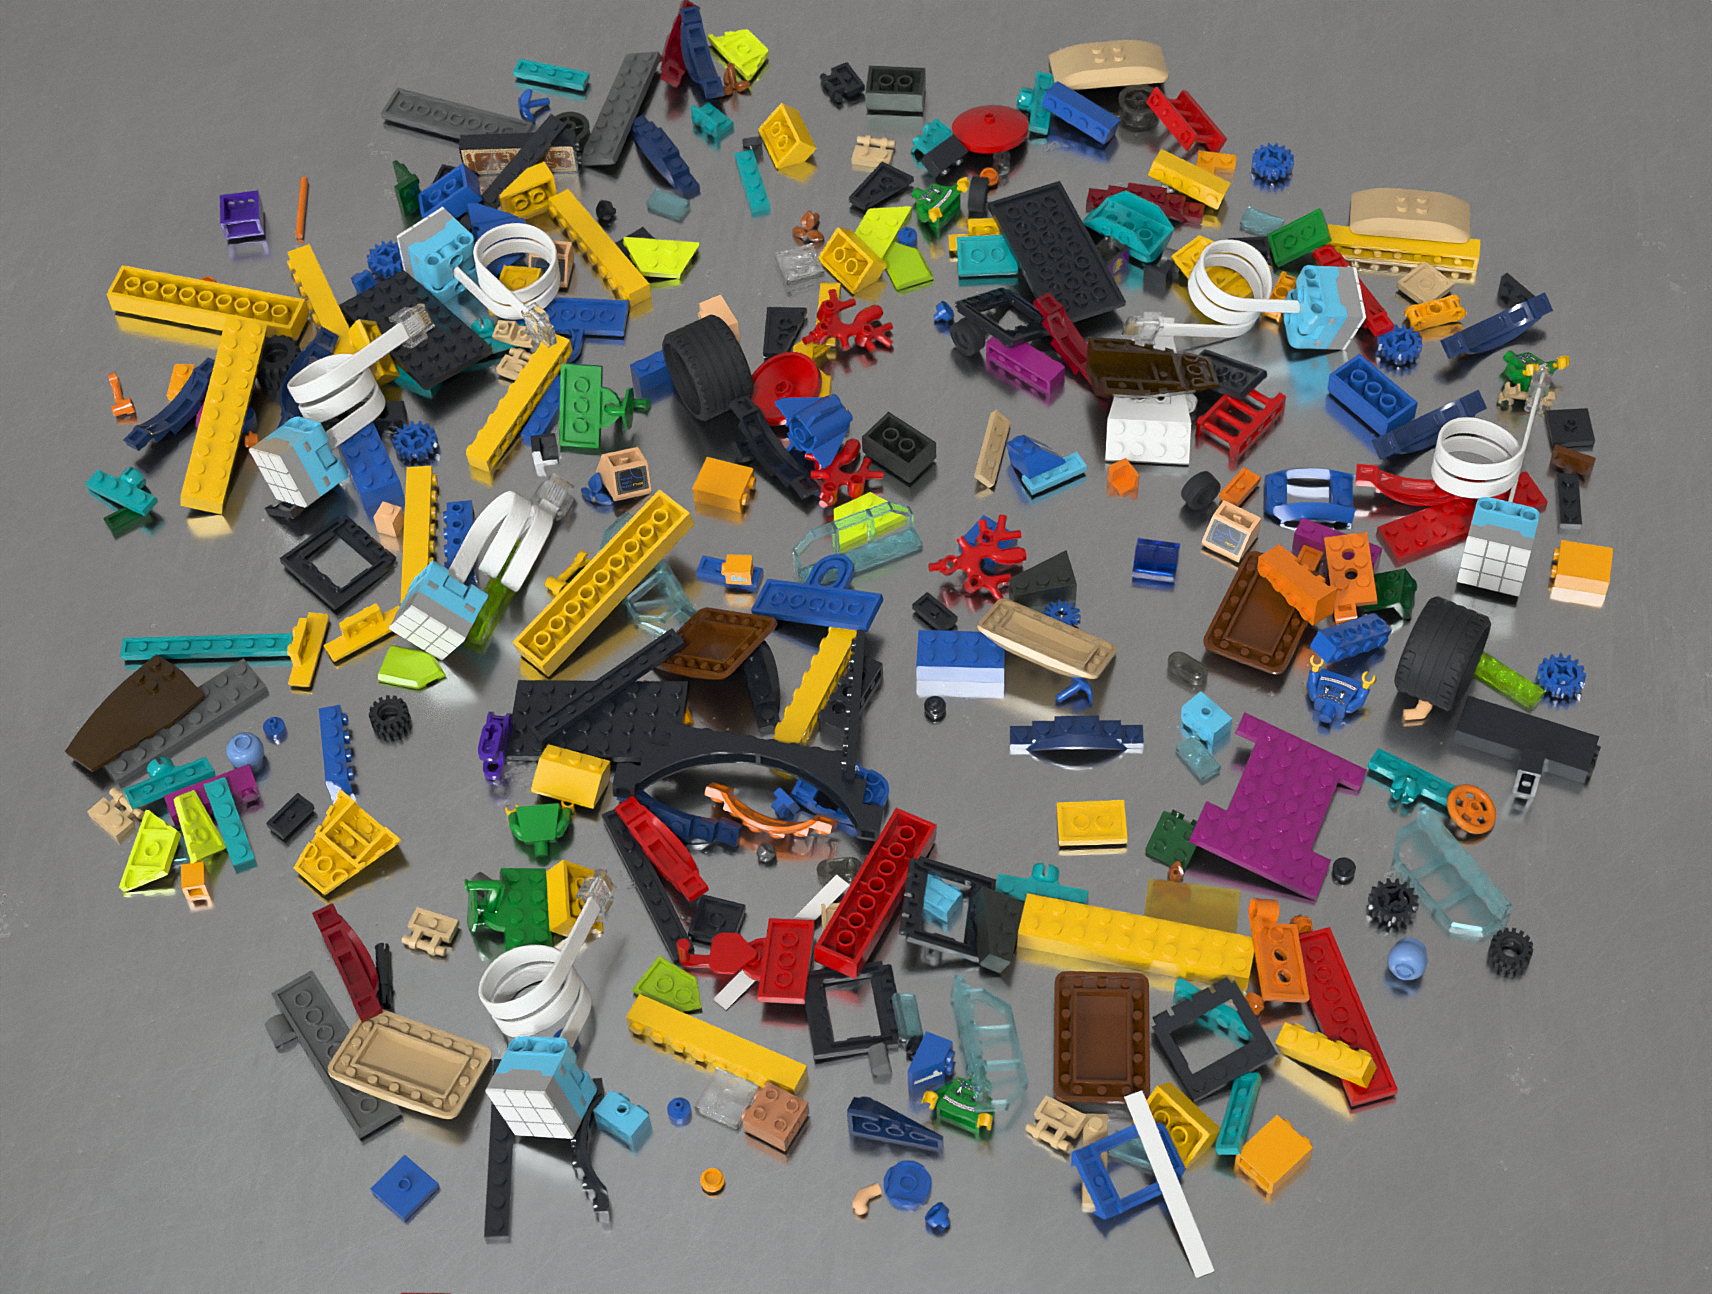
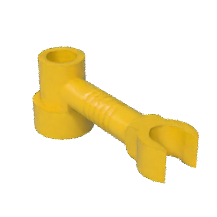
[545,550,590,596]

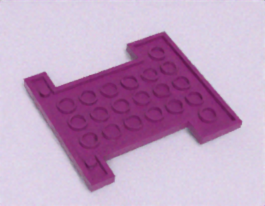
[1189,712,1367,901]

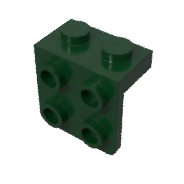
[392,160,422,217]
[1361,568,1417,619]
[1145,809,1197,870]

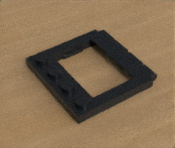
[954,287,1050,348]
[280,515,397,610]
[899,856,996,963]
[804,961,906,1060]
[1152,976,1278,1103]

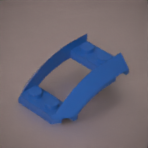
[1264,467,1356,526]
[1071,1122,1186,1220]

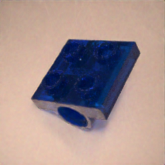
[1132,538,1180,583]

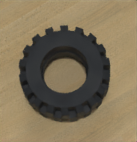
[256,335,301,389]

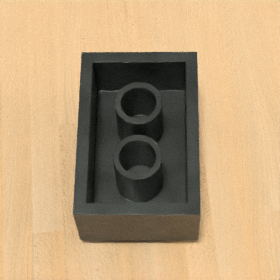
[865,66,926,112]
[862,411,937,483]

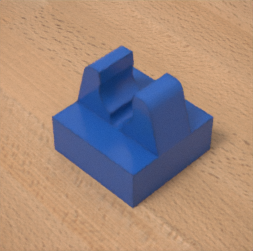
[351,270,376,294]
[771,787,800,817]

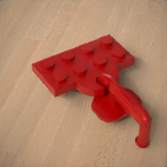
[676,918,815,1004]

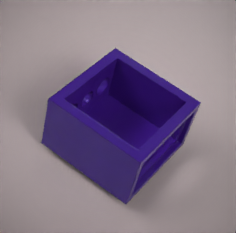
[220,190,264,239]

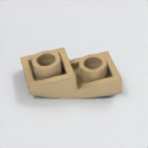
[492,320,539,348]

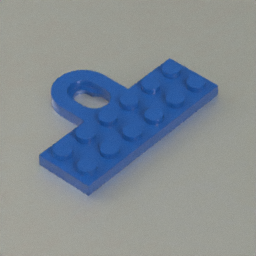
[506,296,629,363]
[751,554,884,632]

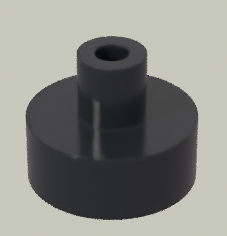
[596,200,616,220]

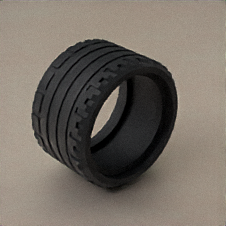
[662,314,754,421]
[1394,596,1491,711]

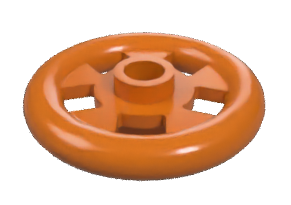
[1447,784,1496,834]

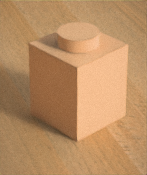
[373,502,404,538]

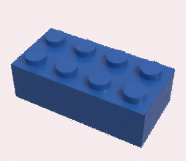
[1327,354,1418,436]
[337,422,404,509]
[916,630,1005,683]

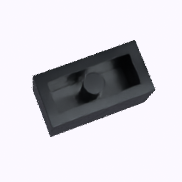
[921,134,968,179]
[1512,747,1546,798]

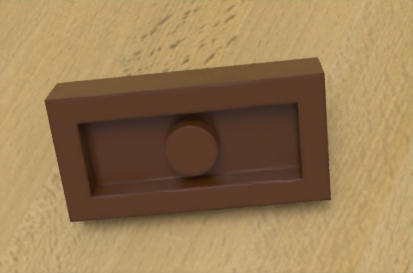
[1550,445,1596,477]

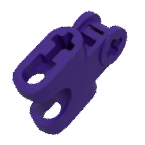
[478,712,513,780]

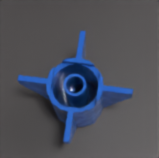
[467,203,529,277]
[775,394,853,469]

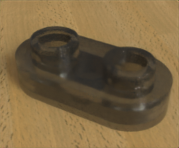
[1167,651,1208,685]
[817,857,862,884]

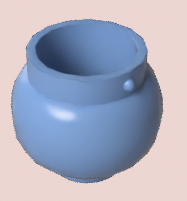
[226,732,264,771]
[1387,937,1428,980]

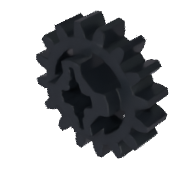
[1368,878,1419,927]

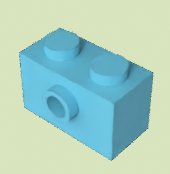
[1181,691,1233,745]
[593,1089,651,1146]

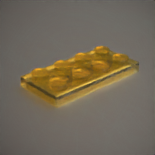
[1144,879,1241,934]

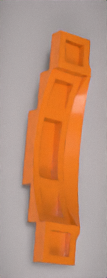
[704,782,838,839]

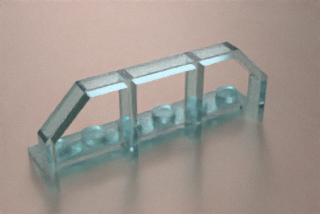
[792,501,923,585]
[599,512,697,624]
[1392,804,1513,938]
[950,975,1029,1112]

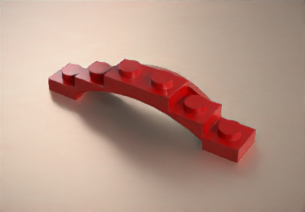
[1313,243,1394,337]
[1355,464,1485,506]
[615,796,709,903]

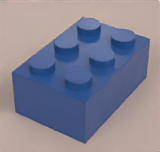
[418,163,482,219]

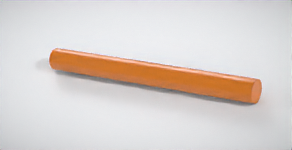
[295,177,308,239]

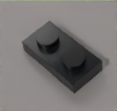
[1499,273,1536,305]
[912,592,958,631]
[266,793,315,839]

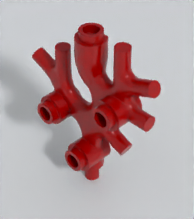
[802,289,894,353]
[805,438,883,507]
[928,515,1027,602]

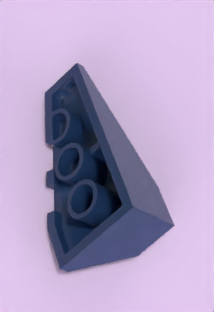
[847,1096,944,1151]

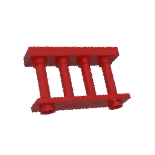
[1146,87,1227,153]
[1195,389,1286,460]

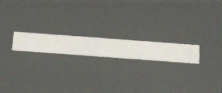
[713,875,849,1010]
[1124,1091,1214,1278]

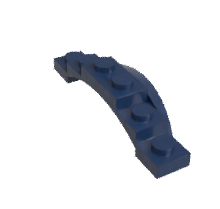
[680,6,725,99]
[630,115,700,198]
[1440,292,1553,359]
[277,326,339,429]
[123,357,215,451]
[1371,390,1487,459]
[1010,716,1144,751]
[616,790,743,847]

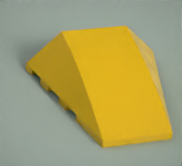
[1171,235,1271,311]
[293,789,402,895]

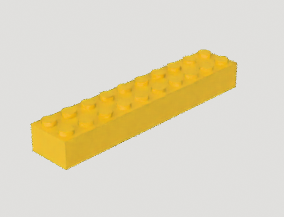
[107,265,309,341]
[180,316,267,515]
[512,489,695,677]
[1017,893,1254,992]

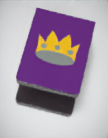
[1095,235,1129,277]

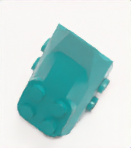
[1082,190,1174,262]

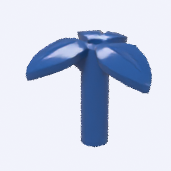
[518,89,550,122]
[581,472,614,505]
[1055,677,1093,704]

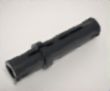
[375,943,393,1010]

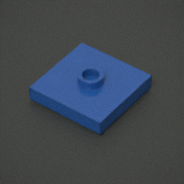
[370,1155,440,1221]

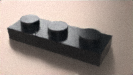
[1556,473,1582,529]

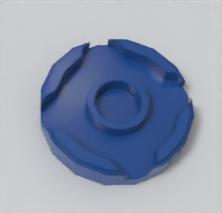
[884,1160,932,1208]

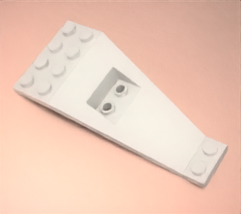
[1105,316,1191,465]

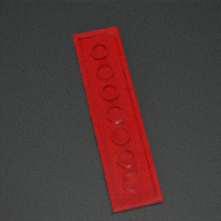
[1377,471,1548,563]
[1299,927,1398,1106]

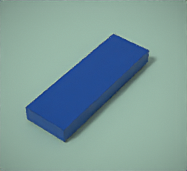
[696,555,764,589]

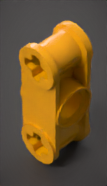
[1261,271,1297,323]
[1404,294,1467,332]

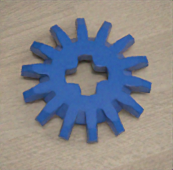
[1042,599,1081,626]

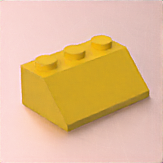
[758,103,817,169]
[817,227,887,294]
[348,319,400,387]
[531,744,610,809]
[546,860,603,937]
[1132,1082,1221,1169]

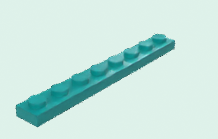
[120,633,293,660]

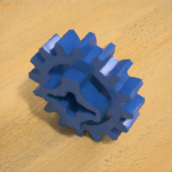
[1252,143,1294,180]
[367,240,404,278]
[1377,324,1423,364]
[392,421,438,461]
[1536,653,1586,699]

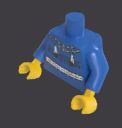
[1307,655,1377,723]

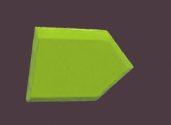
[883,242,934,290]
[377,645,446,690]
[632,955,702,1012]

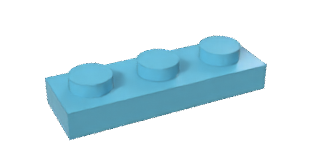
[1022,452,1087,495]

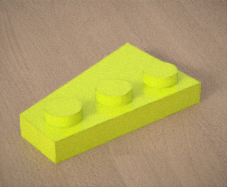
[174,790,226,864]

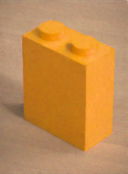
[692,457,757,513]
[1551,540,1613,595]
[1235,1115,1313,1194]

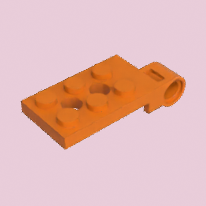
[1324,532,1377,625]
[1248,898,1310,1003]

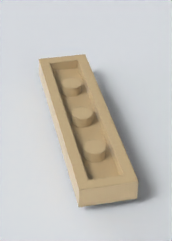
[974,410,1011,488]
[1082,1113,1108,1208]

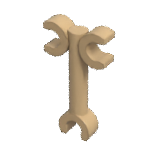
[1498,382,1555,407]

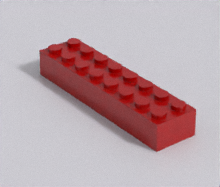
[814,808,937,979]

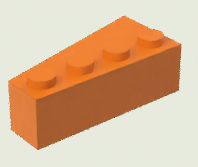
[1257,544,1337,626]

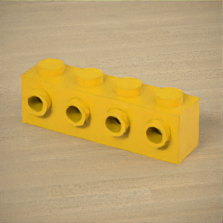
[1147,149,1231,210]
[1275,1022,1377,1088]

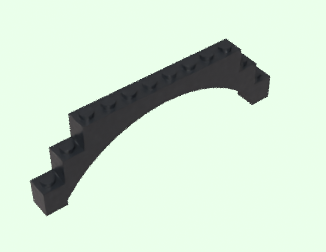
[612,724,884,841]

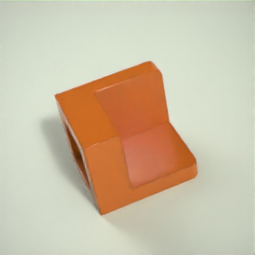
[1107,458,1139,495]

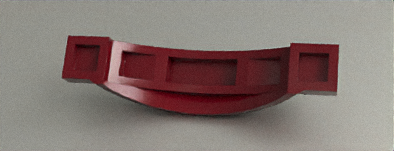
[660,0,700,87]
[1086,182,1205,224]
[1033,292,1109,398]
[312,903,384,1023]

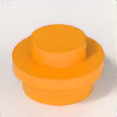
[700,1168,725,1192]

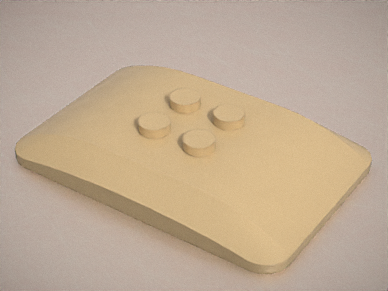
[1049,40,1169,90]
[1350,188,1471,243]
[977,598,1117,679]
[328,1009,491,1119]

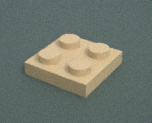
[1397,261,1455,304]

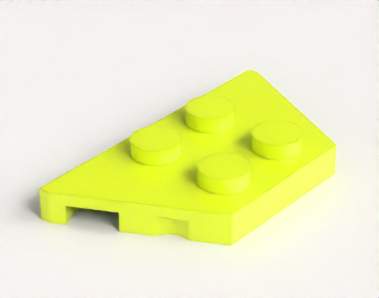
[707,29,769,81]
[855,206,912,260]
[623,237,699,279]
[834,492,908,551]
[119,810,181,892]

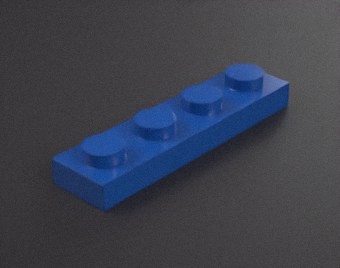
[521,375,561,442]

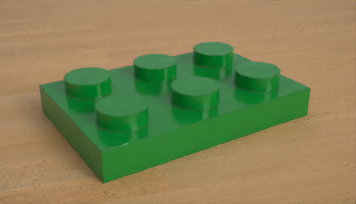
[1267,208,1332,267]

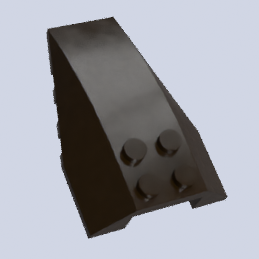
[1087,337,1219,398]
[65,654,205,772]

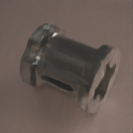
[992,150,1010,175]

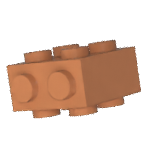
[741,1082,810,1151]

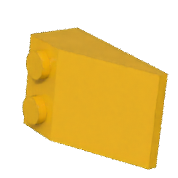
[499,162,557,219]

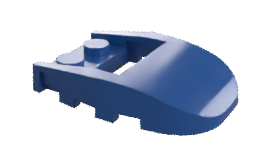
[792,761,889,825]

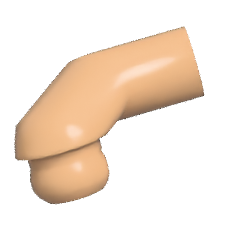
[1403,699,1433,720]
[852,1183,882,1215]

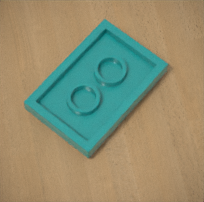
[957,235,1018,277]

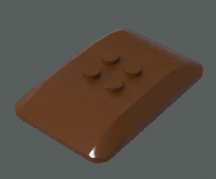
[1203,551,1326,675]
[655,607,777,679]
[1054,971,1150,1104]

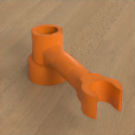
[108,372,136,417]

